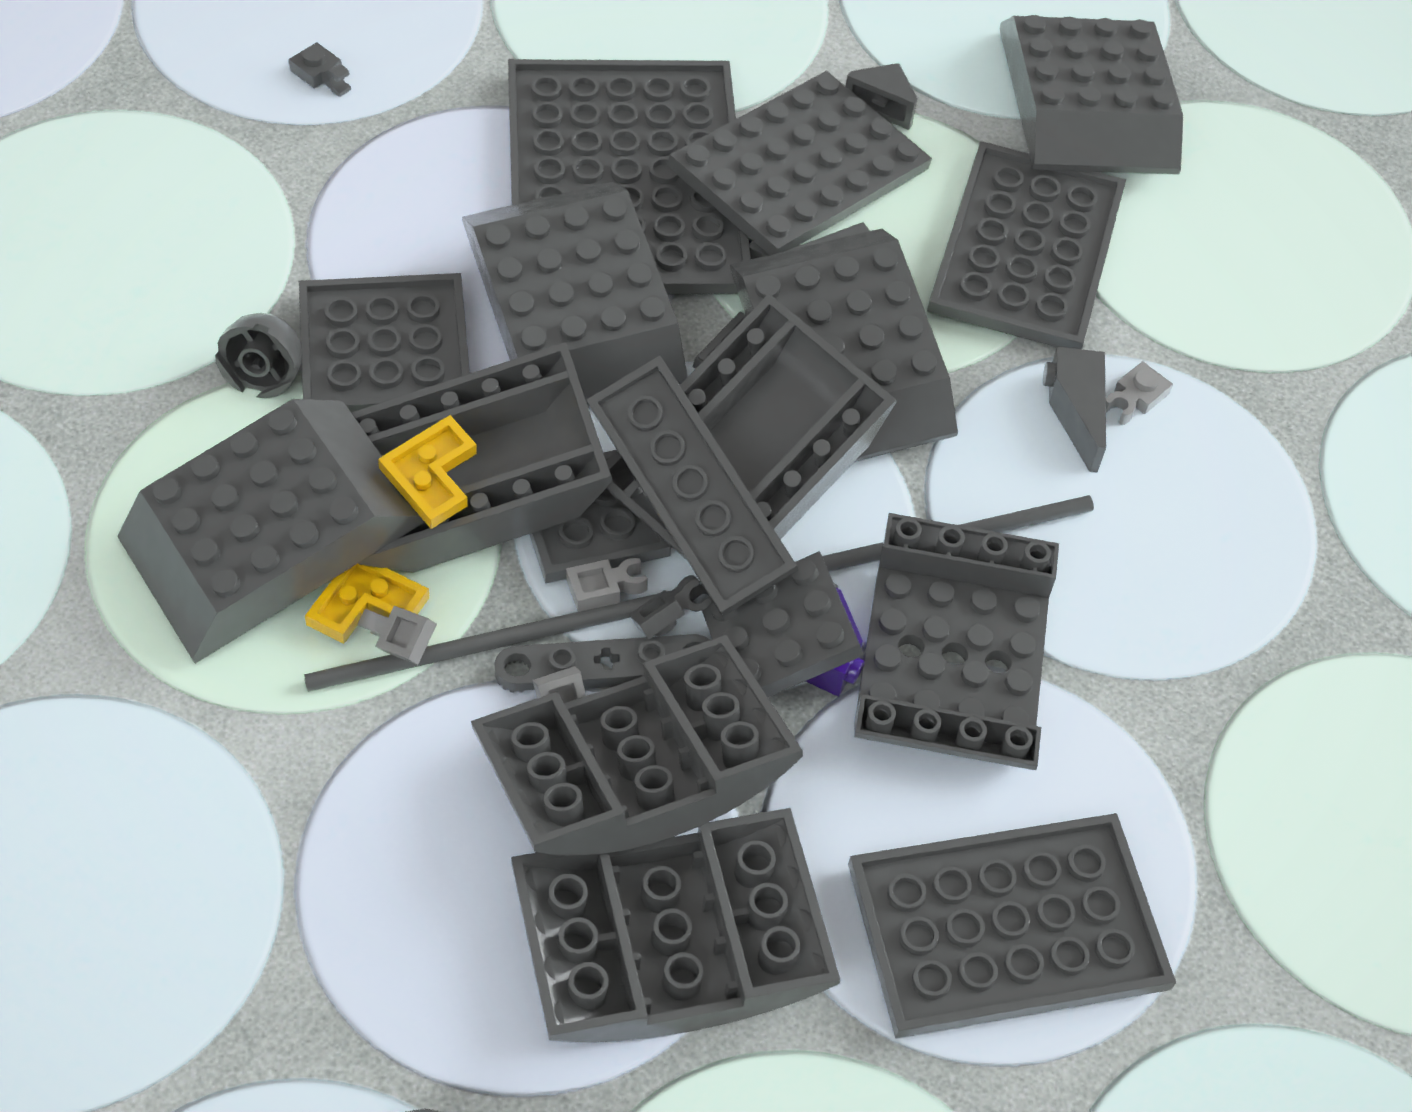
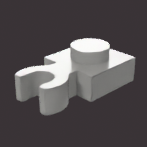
[1106,361,1173,425]
[566,558,648,612]

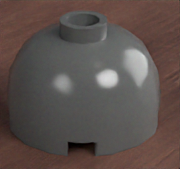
[215,312,302,399]

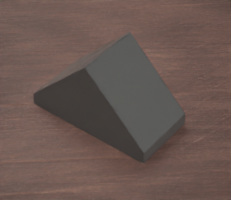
[845,63,918,130]

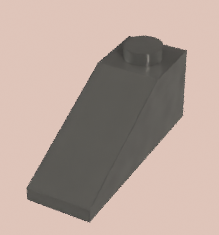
[1042,346,1106,473]

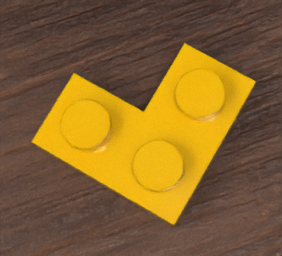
[378,415,477,529]
[305,563,430,644]

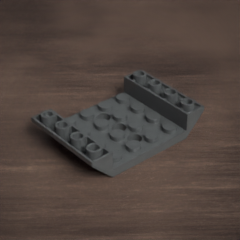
[854,513,1059,771]

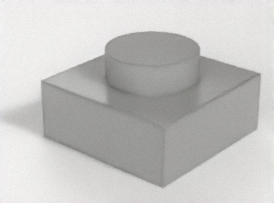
[533,666,586,703]

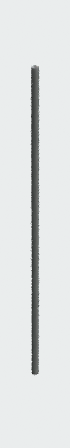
[304,495,1094,692]

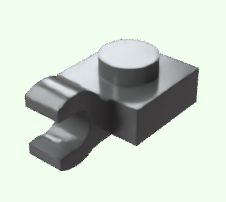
[288,42,352,97]
[629,575,712,639]

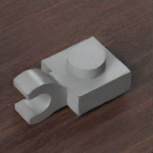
[357,606,437,665]

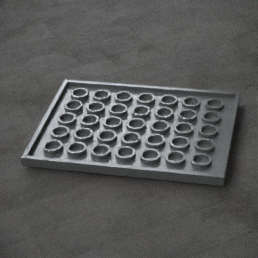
[508,59,751,294]

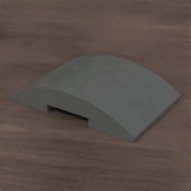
[471,635,803,856]
[511,808,841,1042]

